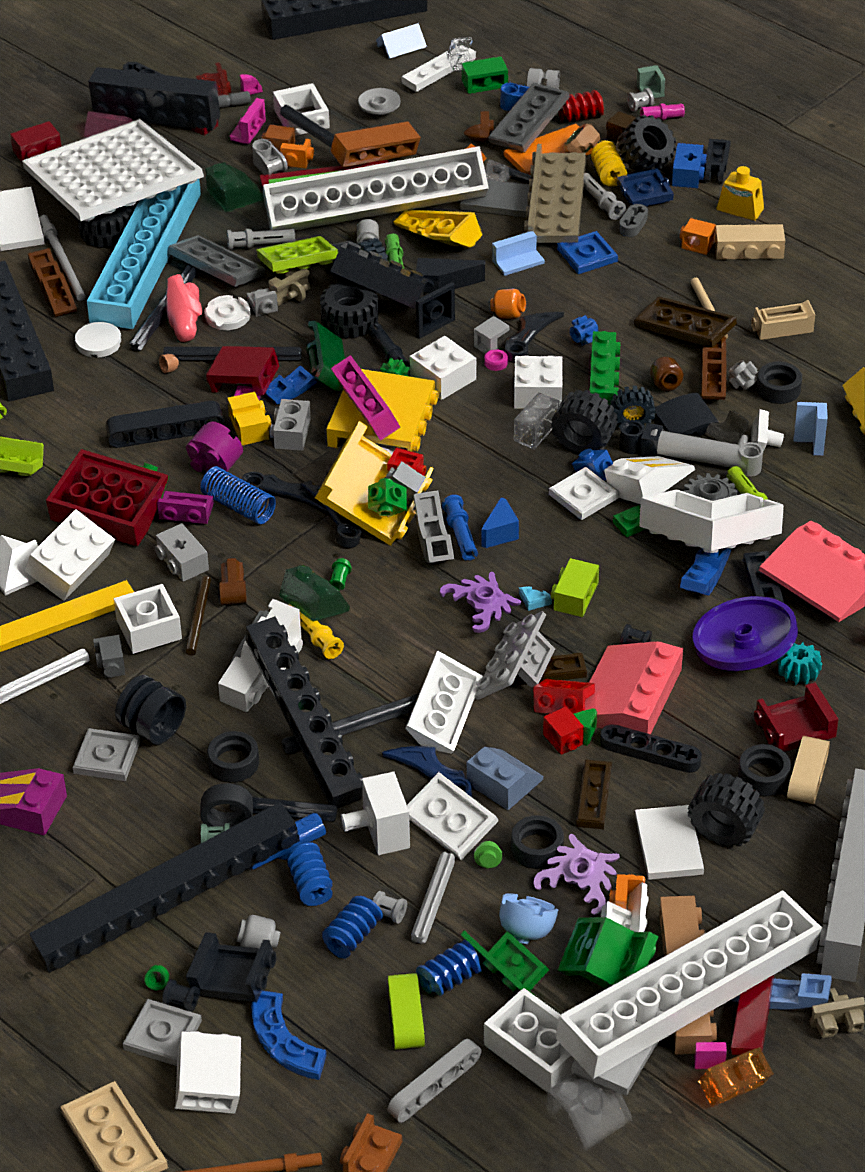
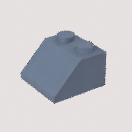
[467,747,543,810]

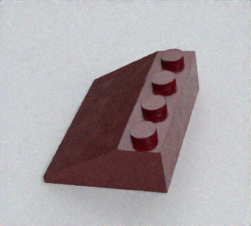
[46,449,168,547]

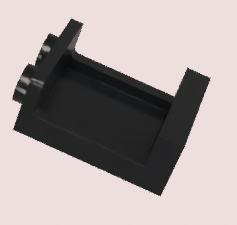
[186,932,276,1002]

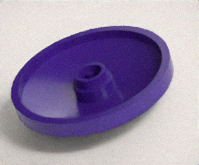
[693,596,798,671]

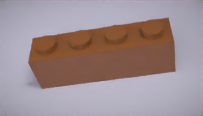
[331,122,421,167]

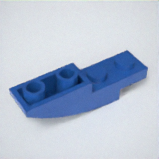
[680,548,732,595]

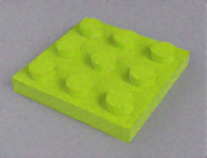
[257,236,338,274]

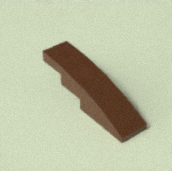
[28,248,77,317]
[702,337,727,400]

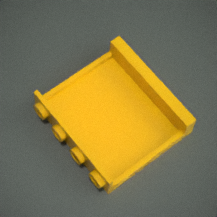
[327,369,438,452]
[315,421,434,546]

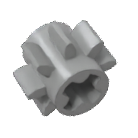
[729,360,758,390]

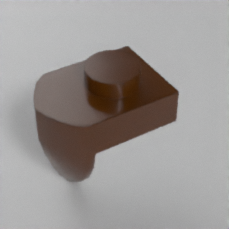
[464,111,494,142]

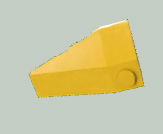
[394,210,482,248]

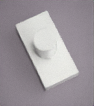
[751,409,784,452]

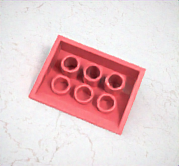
[759,521,865,622]
[585,641,683,734]

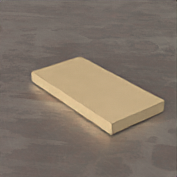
[60,1081,168,1172]

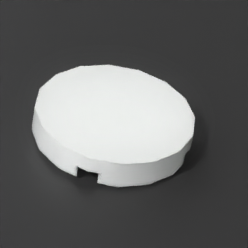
[204,295,251,330]
[75,322,121,357]

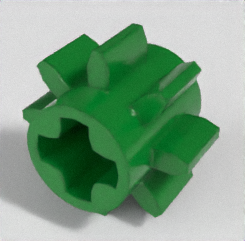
[380,358,409,376]

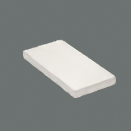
[0,187,45,251]

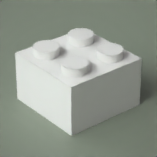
[410,336,476,400]
[514,356,562,409]
[114,584,182,654]

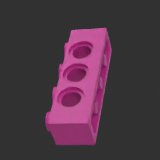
[331,355,401,441]

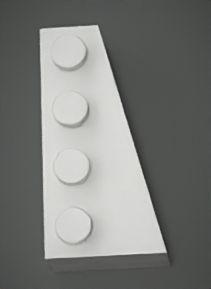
[218,599,303,712]

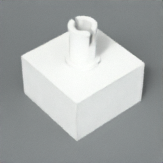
[341,772,410,855]

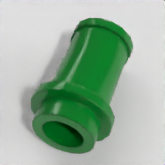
[329,558,352,591]

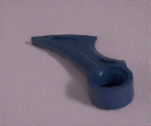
[382,746,472,797]

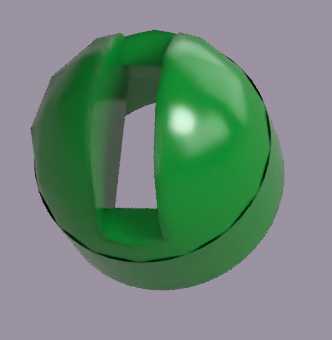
[145,965,169,990]

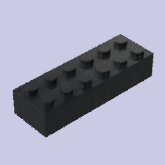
[88,67,220,131]

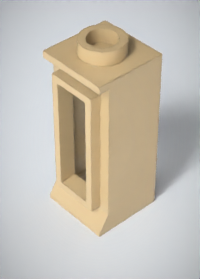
[751,300,815,340]

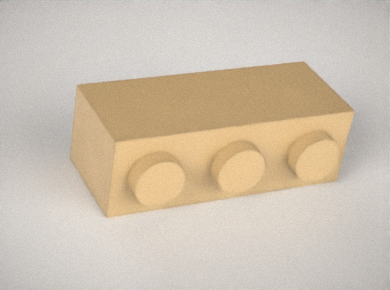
[715,224,785,259]

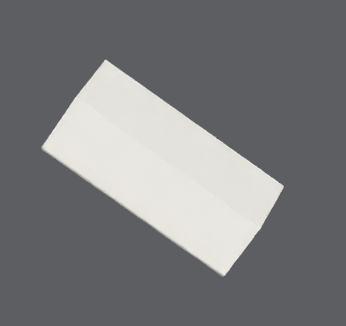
[405,651,483,754]

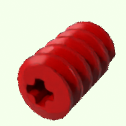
[558,90,604,122]

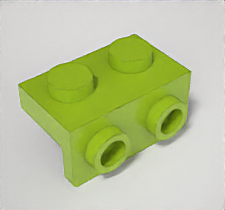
[0,437,44,476]

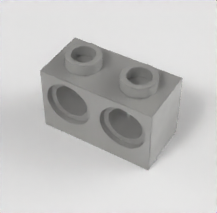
[270,399,311,451]

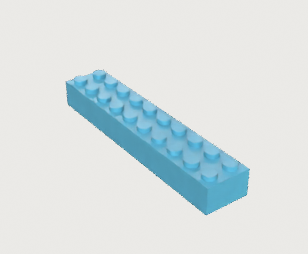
[87,179,201,329]

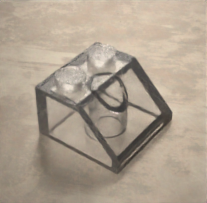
[547,1073,632,1151]

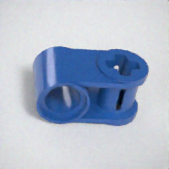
[500,83,529,111]

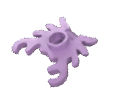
[534,834,620,916]

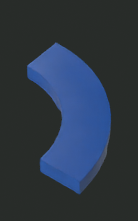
[252,991,326,1080]

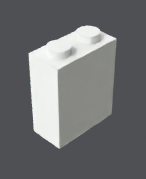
[175,1031,241,1114]

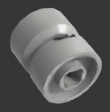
[527,68,560,89]

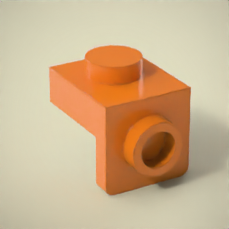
[280,139,314,168]
[609,874,645,909]

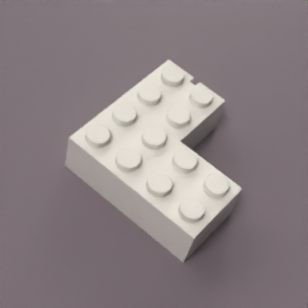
[640,490,783,553]

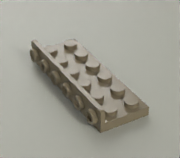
[524,144,586,243]

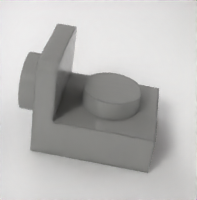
[247,288,278,316]

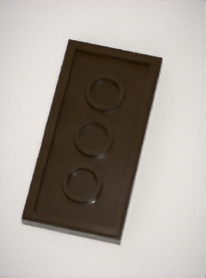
[634,296,737,348]

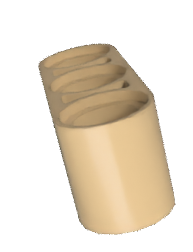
[787,736,830,804]

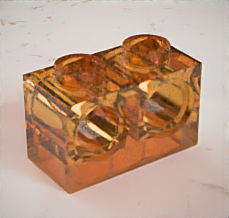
[698,1047,773,1107]

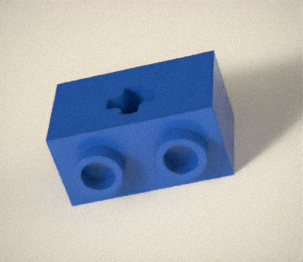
[672,143,707,188]

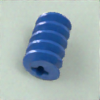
[287,843,333,906]
[322,896,383,959]
[416,939,481,996]

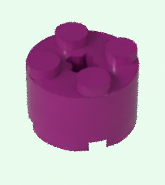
[186,421,243,480]

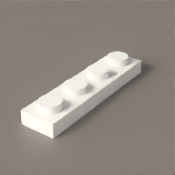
[402,43,476,92]

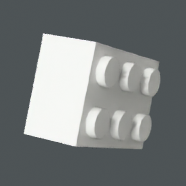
[24,509,115,601]
[484,988,575,1094]

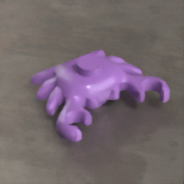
[440,572,521,633]

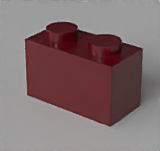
[10,121,61,164]

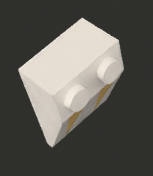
[604,456,695,504]

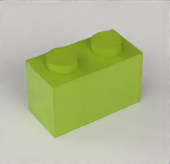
[551,558,599,617]

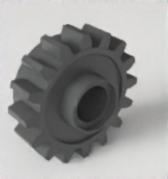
[683,473,737,501]

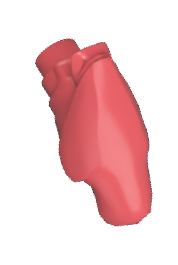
[166,274,202,342]

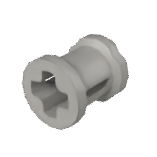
[627,88,654,112]
[373,891,407,924]

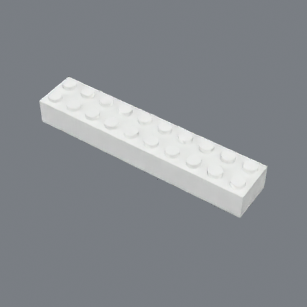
[263,146,489,230]
[555,891,822,1079]

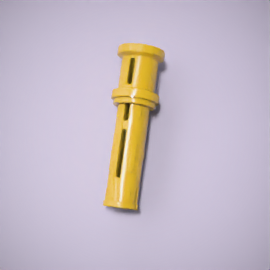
[289,600,344,659]

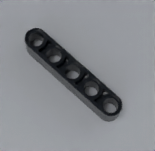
[105,401,225,448]

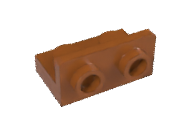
[340,1114,402,1172]

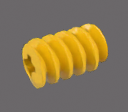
[591,141,627,187]

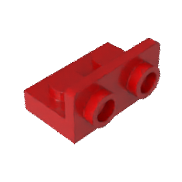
[534,679,595,713]

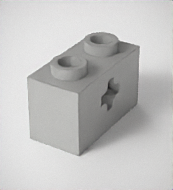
[155,523,209,582]

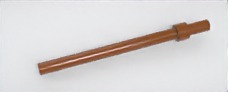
[181,1153,322,1172]

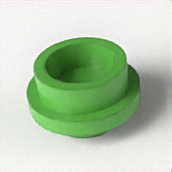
[474,841,502,868]

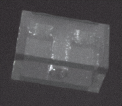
[514,393,559,449]

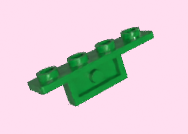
[460,930,549,997]

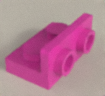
[230,98,266,144]

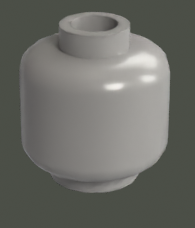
[236,915,280,948]

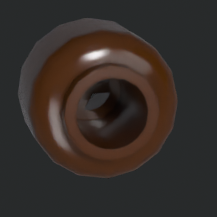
[650,357,683,391]

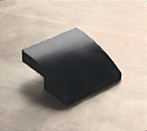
[655,393,720,437]

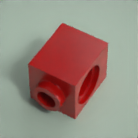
[543,706,584,755]

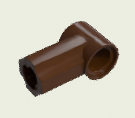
[220,558,247,605]

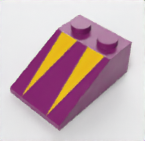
[0,768,67,836]

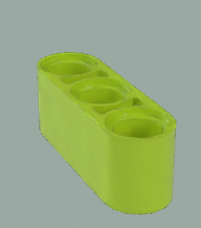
[388,973,425,1049]

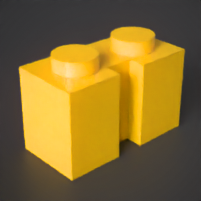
[227,392,272,445]

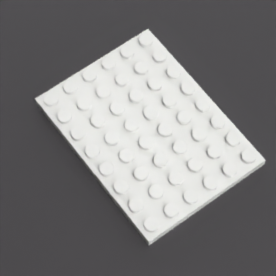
[22,119,204,221]

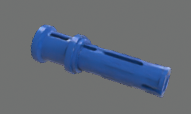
[441,495,478,560]

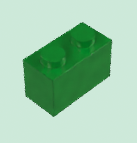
[461,56,508,94]

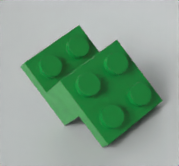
[558,917,658,989]

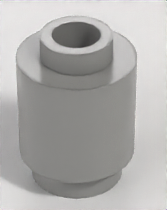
[357,219,379,244]

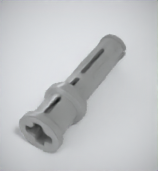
[583,173,626,220]
[227,229,295,250]

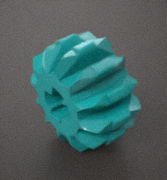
[777,642,822,685]

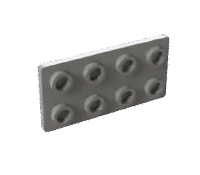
[474,611,555,700]

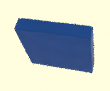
[557,231,618,274]

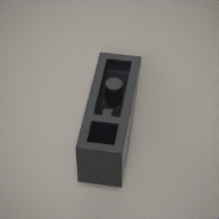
[416,258,485,293]

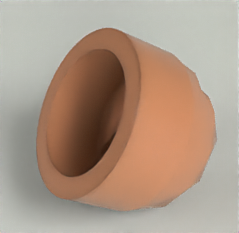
[159,354,179,373]

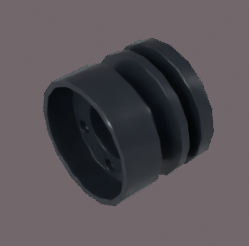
[115,675,186,745]

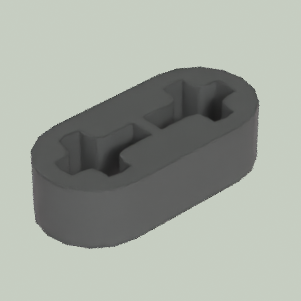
[619,204,648,237]

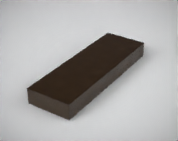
[509,653,587,687]
[576,759,612,830]

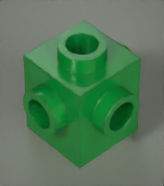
[368,478,407,517]

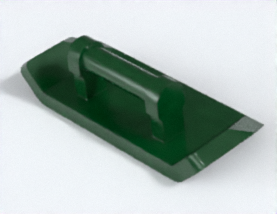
[306,321,345,391]

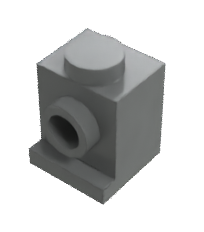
[93,635,125,678]

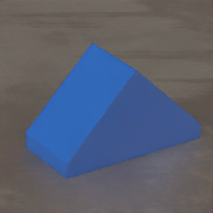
[482,497,519,548]

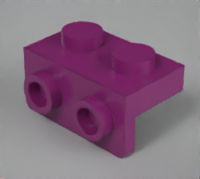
[157,491,214,524]

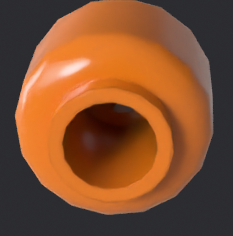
[490,289,526,319]

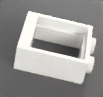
[273,83,330,136]

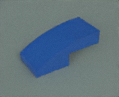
[265,365,317,405]

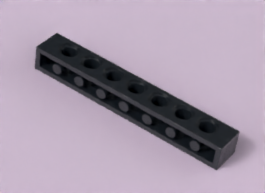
[245,616,363,809]

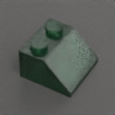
[205,162,264,212]
[279,565,350,621]

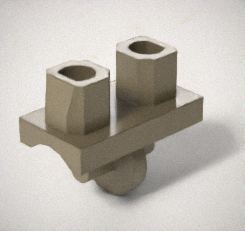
[269,268,310,306]
[809,988,865,1038]

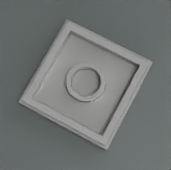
[73,728,140,781]
[123,999,202,1066]

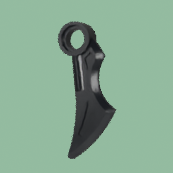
[505,312,564,363]
[242,471,328,515]
[300,483,362,548]

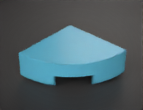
[519,586,552,611]

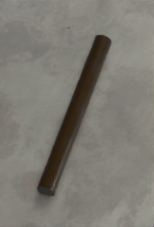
[186,576,211,655]

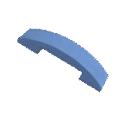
[730,973,832,1009]

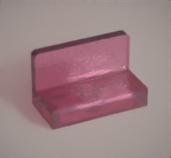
[84,111,133,137]

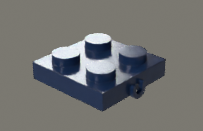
[617,168,674,206]

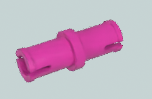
[640,103,685,121]

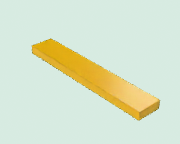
[0,580,134,652]

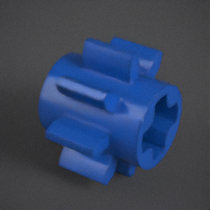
[570,315,598,346]

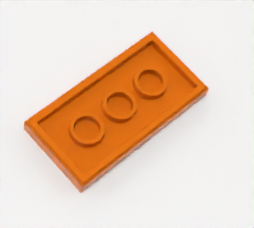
[504,124,598,175]

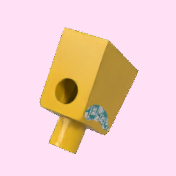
[717,166,764,221]

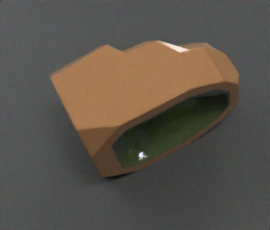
[564,124,600,153]

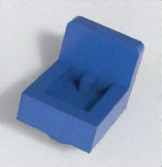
[572,449,613,481]

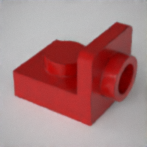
[387,448,426,476]

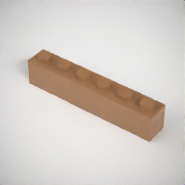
[659,896,717,1054]

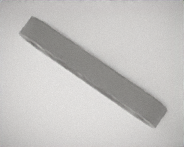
[387,1039,481,1122]

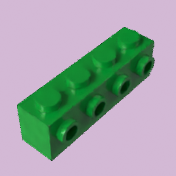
[590,331,620,405]

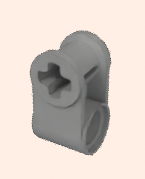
[252,139,288,175]

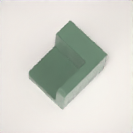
[637,65,665,99]

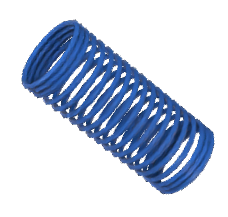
[201,466,276,524]

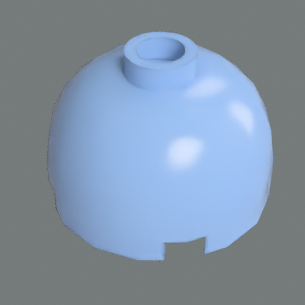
[499,894,558,944]

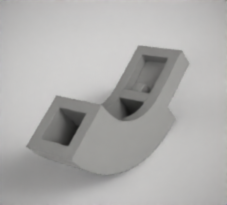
[413,490,454,563]

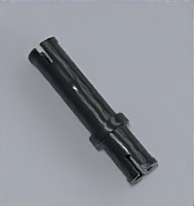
[368,323,410,368]

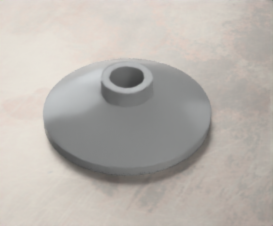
[358,88,400,114]

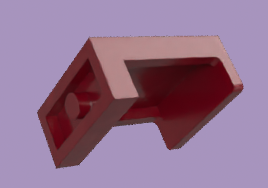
[206,346,279,395]
[754,682,839,752]

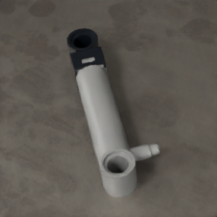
[619,420,763,476]

